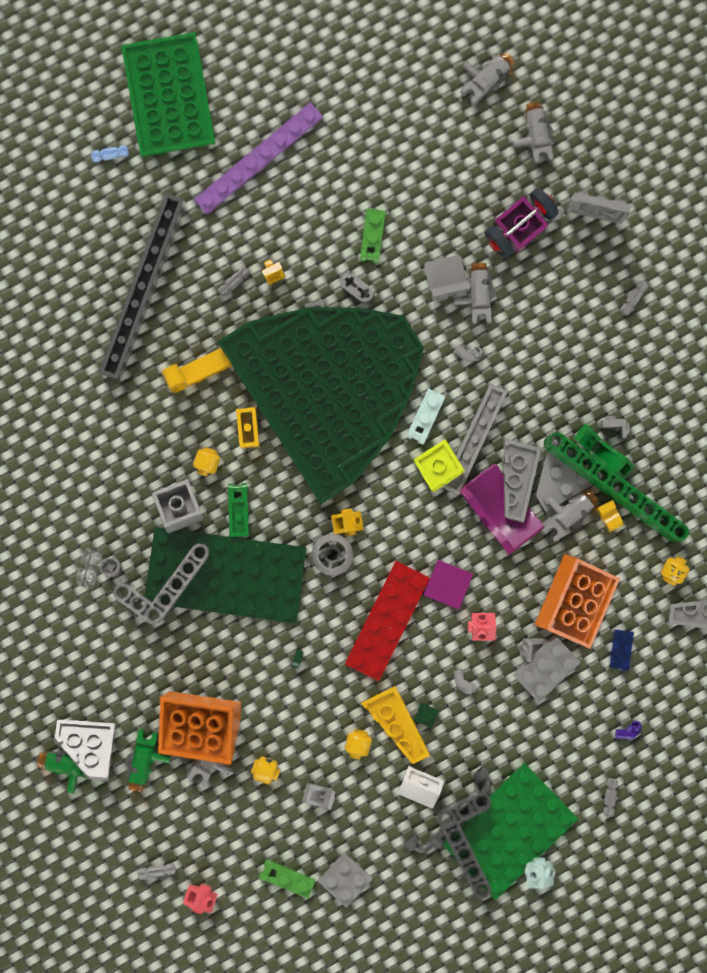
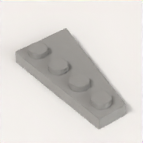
[503,439,541,523]
[668,600,707,628]

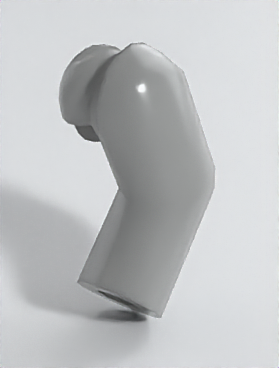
[453,669,477,694]

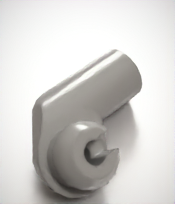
[453,344,483,362]

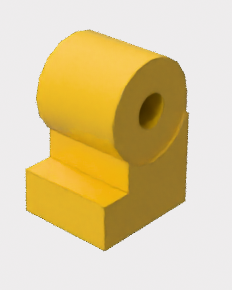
[595,500,623,532]

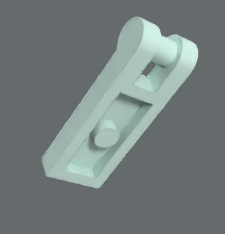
[406,389,446,445]

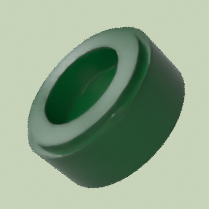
[291,649,304,669]

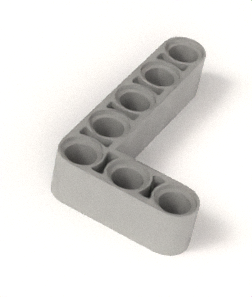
[113,544,210,624]

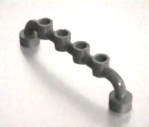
[403,766,491,853]

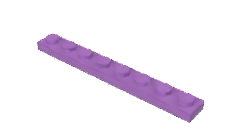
[194,102,323,215]

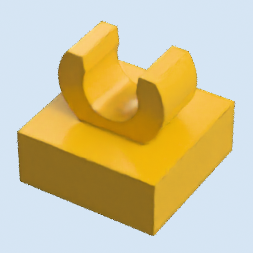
[262,259,285,285]

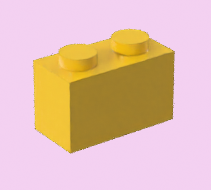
[236,407,260,449]

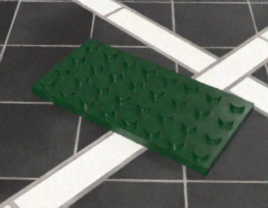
[145,527,307,623]

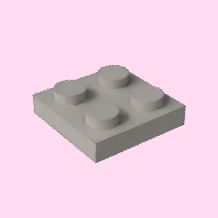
[318,852,373,908]

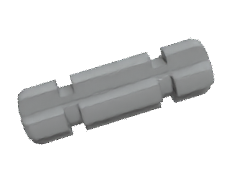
[218,266,250,297]
[620,280,649,315]
[603,778,618,817]
[138,863,176,880]

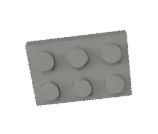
[513,635,580,702]

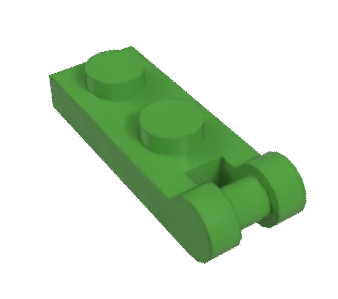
[360,208,386,263]
[258,859,316,898]

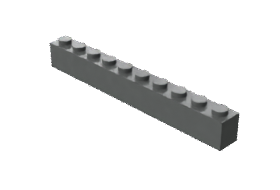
[99,193,186,381]

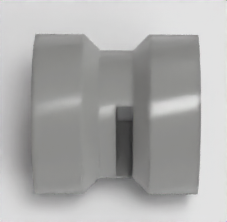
[100,558,122,577]

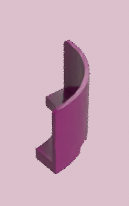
[459,464,544,555]

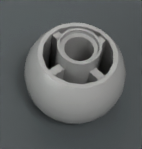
[312,534,353,576]

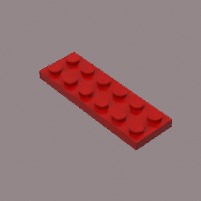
[345,561,430,681]

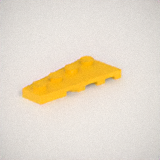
[361,686,431,764]

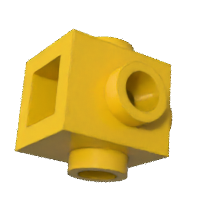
[331,508,364,537]

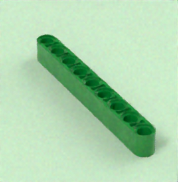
[544,432,689,543]

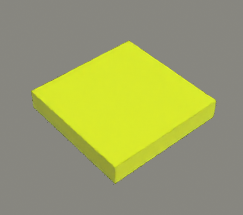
[413,439,465,493]

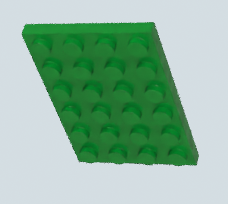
[121,32,216,157]
[443,762,578,900]

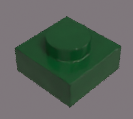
[414,702,439,728]

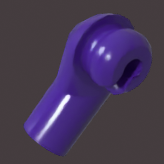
[615,721,642,740]

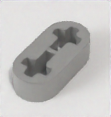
[341,273,373,303]

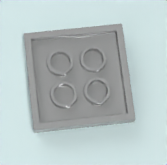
[566,191,632,224]

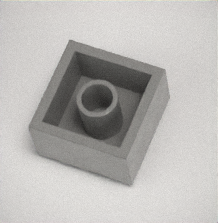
[152,479,204,534]

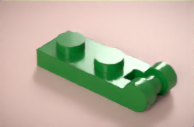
[228,483,249,537]

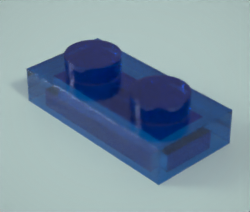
[609,629,634,670]

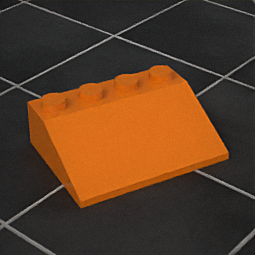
[534,554,620,649]
[158,691,241,765]

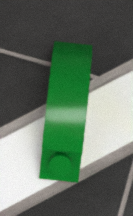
[573,423,635,480]

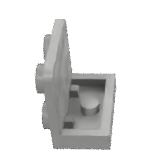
[424,255,470,301]

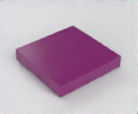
[423,560,473,609]

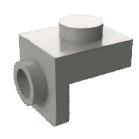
[600,416,630,439]
[520,638,547,662]
[302,783,335,810]

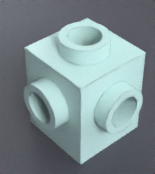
[525,858,555,889]

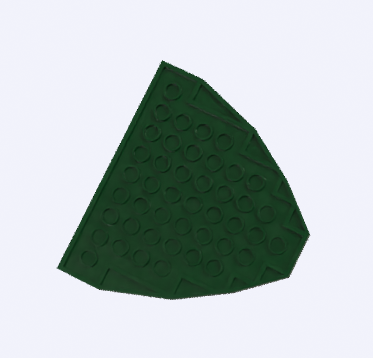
[217,307,424,505]

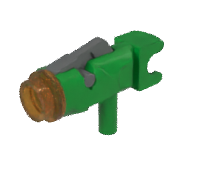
[127,728,171,792]
[37,751,88,794]

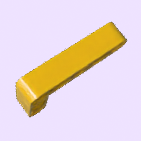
[161,348,232,393]

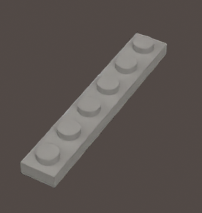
[441,383,508,496]

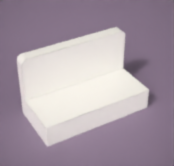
[398,766,444,808]

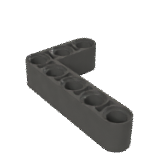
[437,791,491,899]

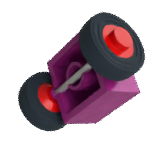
[484,188,559,258]

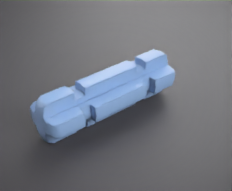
[91,145,129,162]

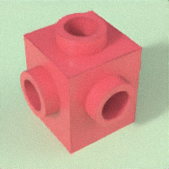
[468,613,496,641]
[183,884,218,914]

